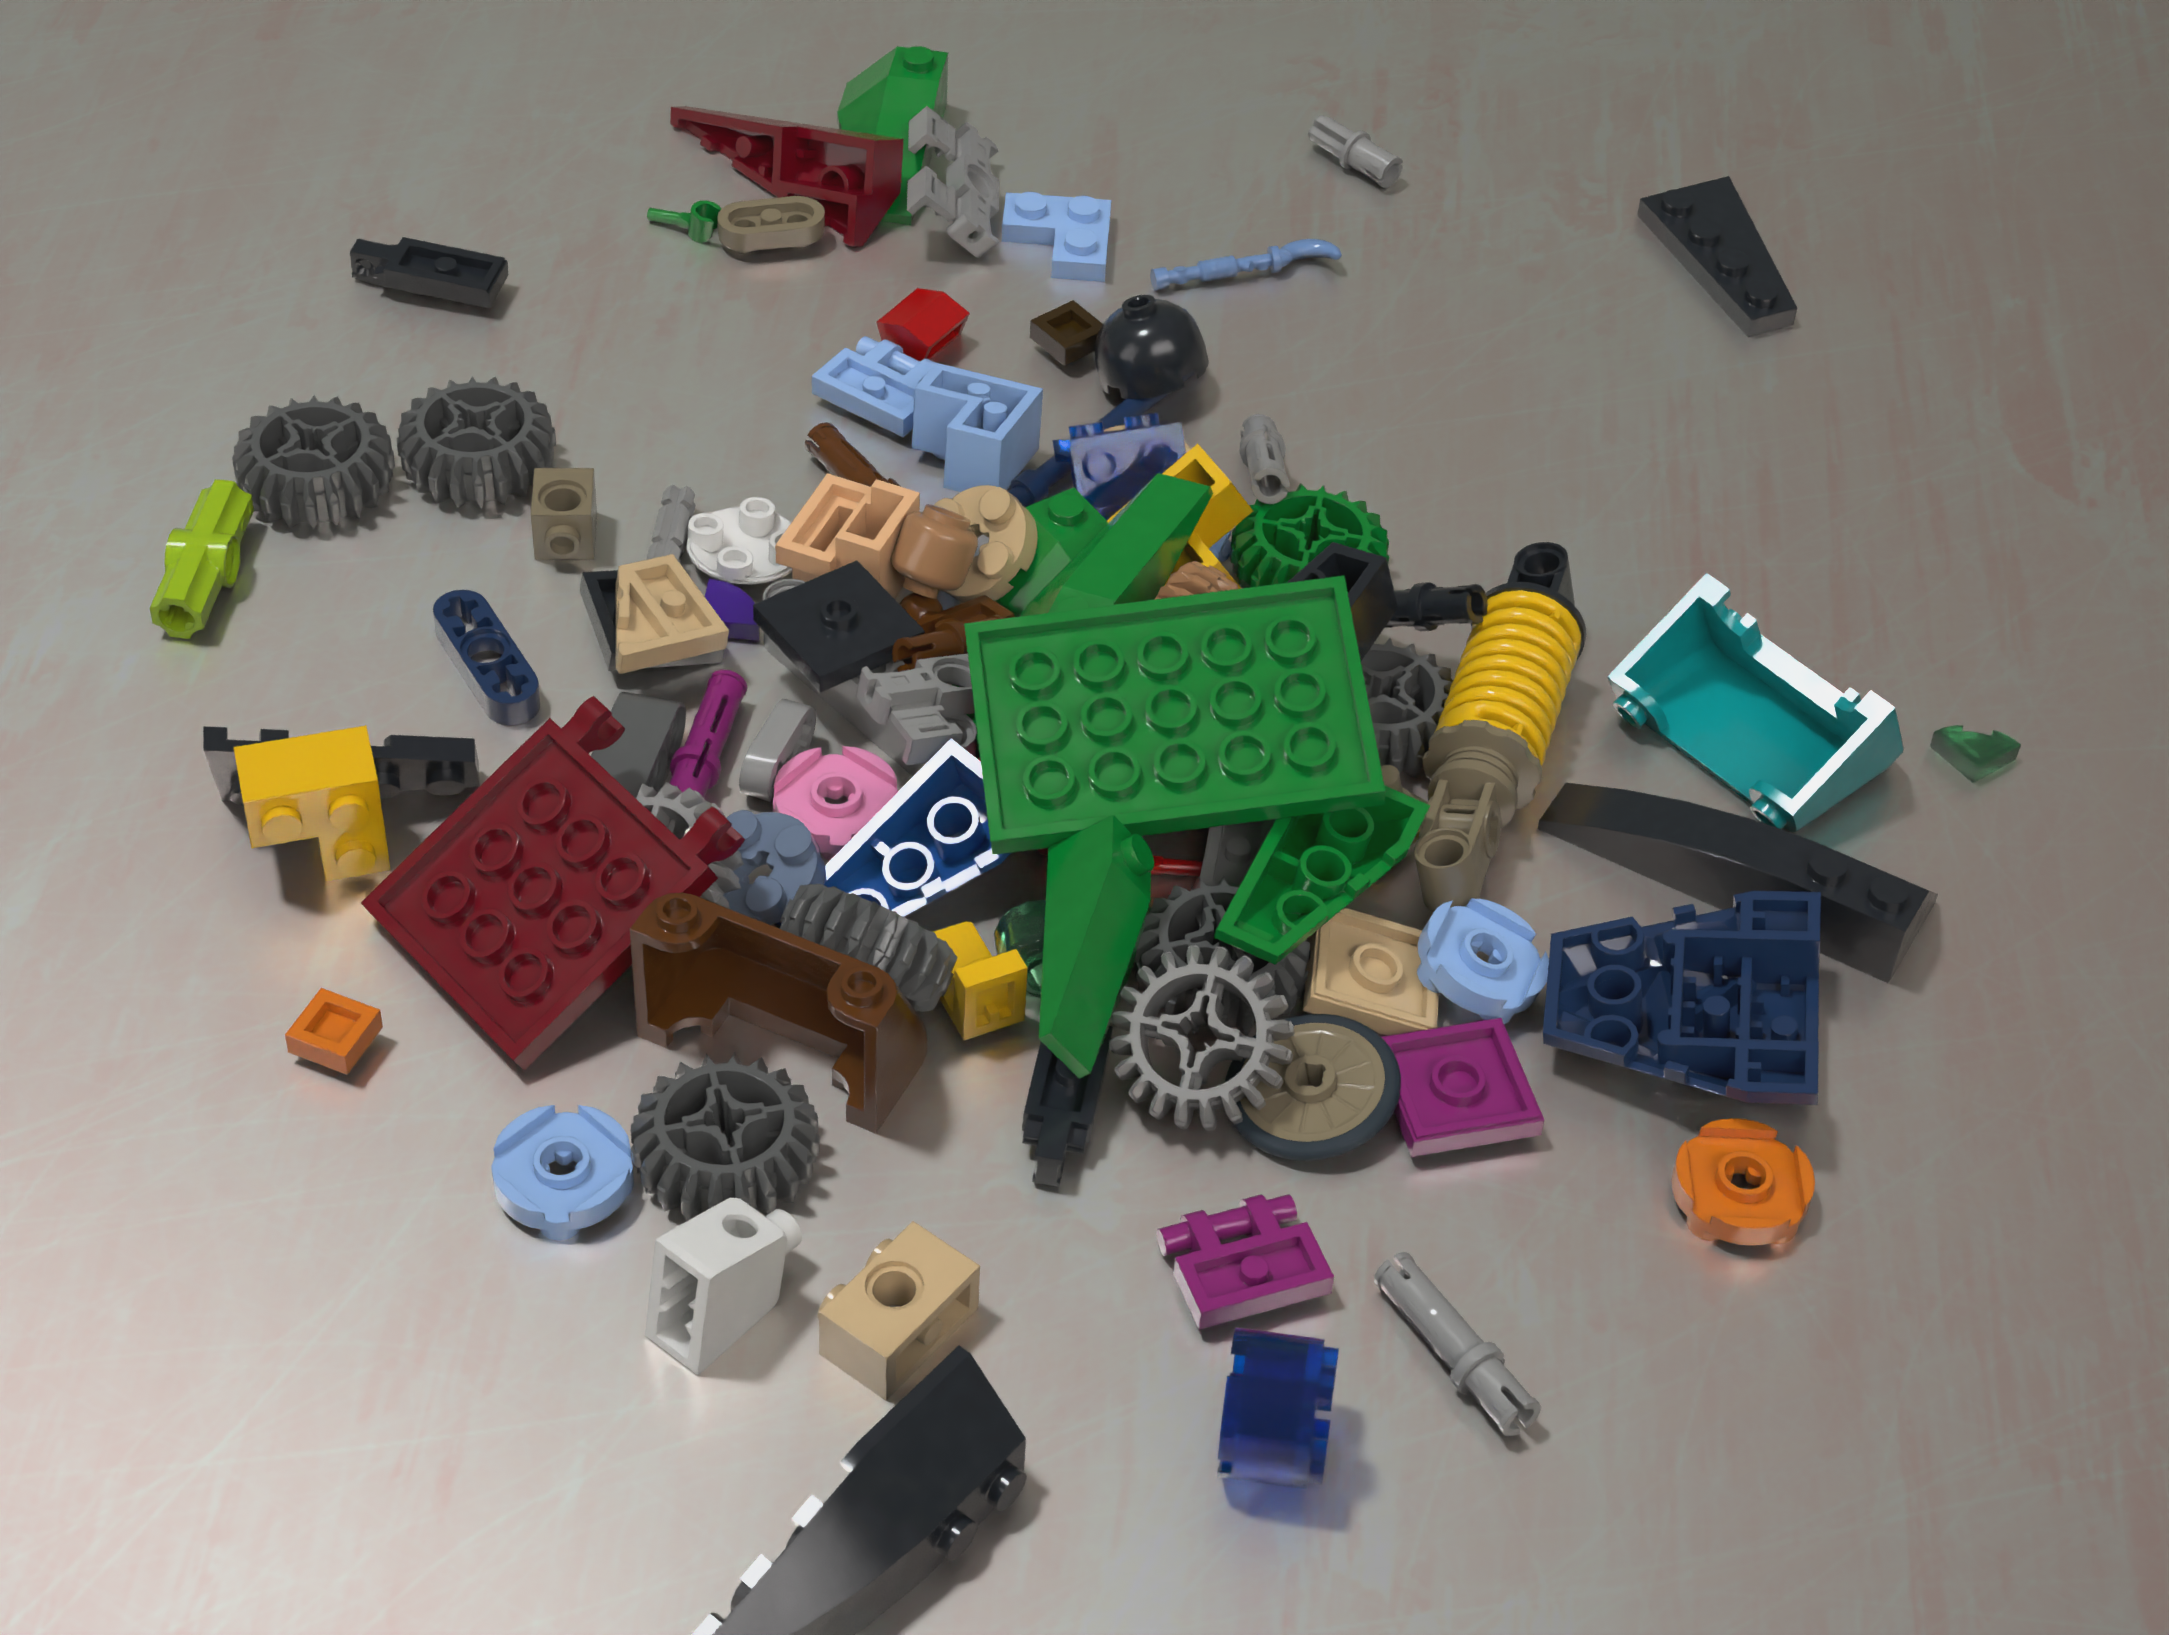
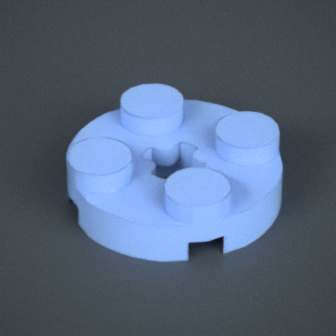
[1417,898,1549,1024]
[491,1105,634,1241]

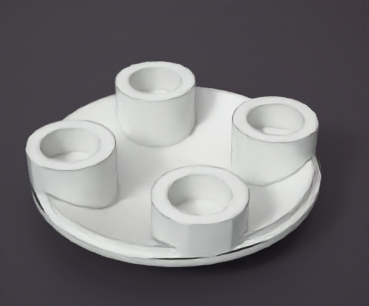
[686,497,792,585]

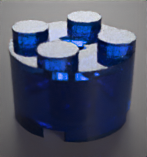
[1217,1327,1339,1489]

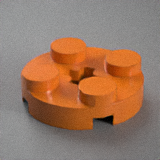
[1671,1118,1815,1245]

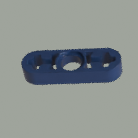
[433,590,541,725]

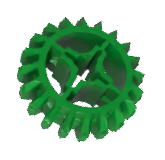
[1230,483,1389,588]

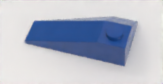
[774,739,1011,928]

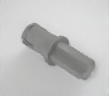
[1308,115,1403,188]

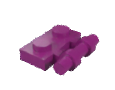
[1156,1194,1334,1330]

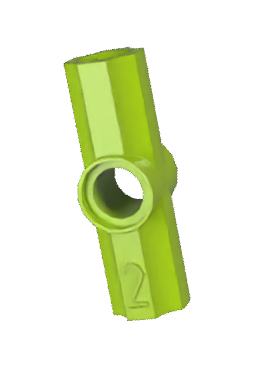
[150,479,254,639]

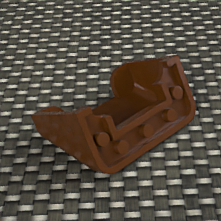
[630,893,927,1134]

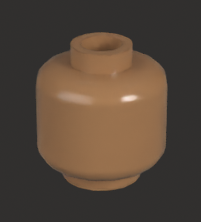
[890,504,978,599]

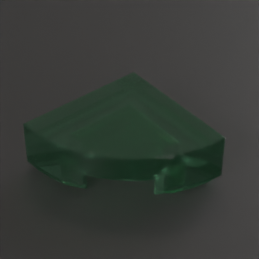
[1929,725,2021,783]

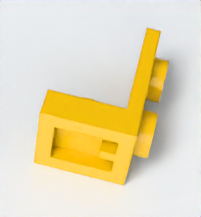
[934,921,1028,1040]

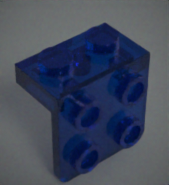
[1052,412,1186,520]

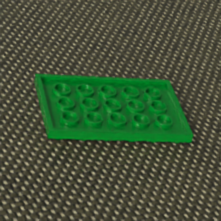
[964,576,1386,855]

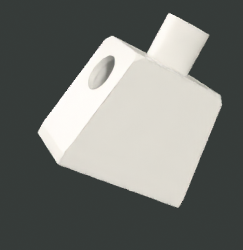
[645,1197,802,1375]

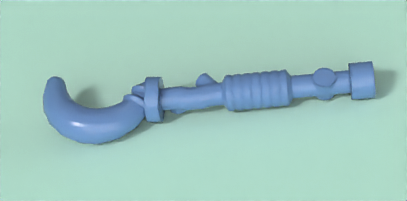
[1150,239,1342,291]

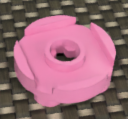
[773,746,898,861]

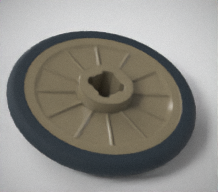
[1225,1014,1401,1161]

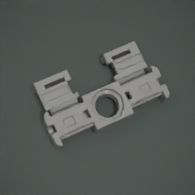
[907,106,999,258]
[856,653,975,766]

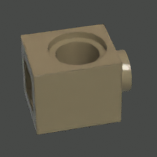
[531,468,597,560]

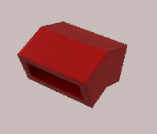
[876,288,970,361]

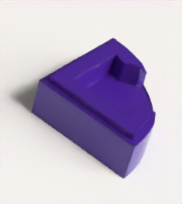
[704,579,760,641]

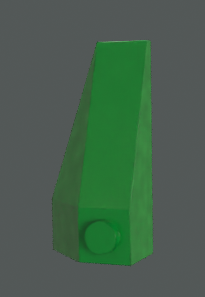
[1022,473,1213,616]
[1039,814,1154,1078]

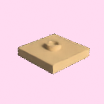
[1303,908,1439,1036]

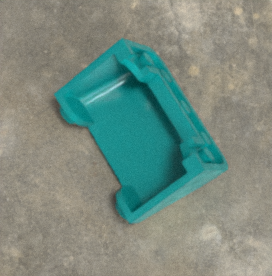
[1607,573,1904,833]

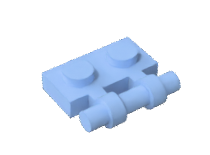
[812,336,936,437]

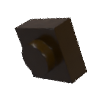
[1030,300,1103,366]

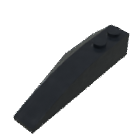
[1537,783,1938,984]
[692,1345,1027,1635]

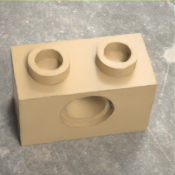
[818,1221,980,1401]

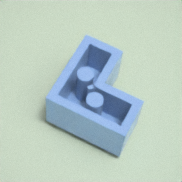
[912,363,1043,492]

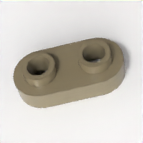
[717,196,825,253]

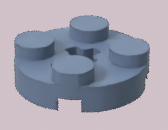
[724,810,826,925]

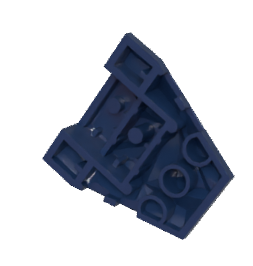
[1543,891,1821,1105]

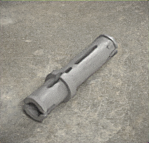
[1239,414,1289,504]
[1374,1252,1541,1437]

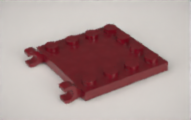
[361,696,745,1071]

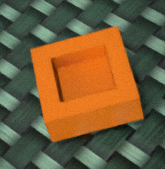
[285,988,383,1075]

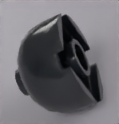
[1094,295,1209,399]

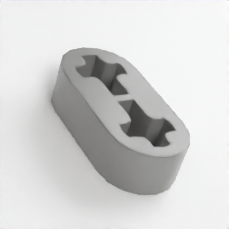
[739,698,816,803]

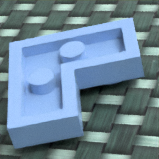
[1002,192,1111,282]

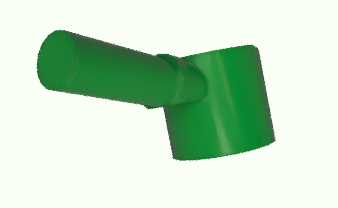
[647,201,721,243]

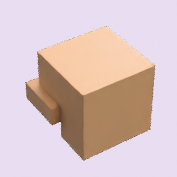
[775,473,920,599]

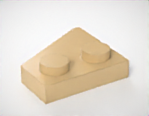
[616,554,729,674]

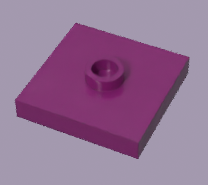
[1382,1018,1545,1157]

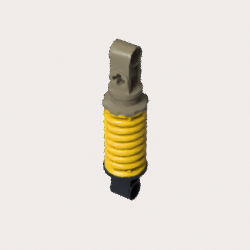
[1414,542,1586,912]

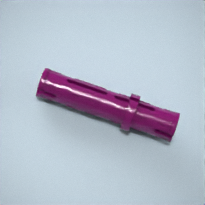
[670,670,748,798]

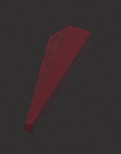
[670,106,904,247]

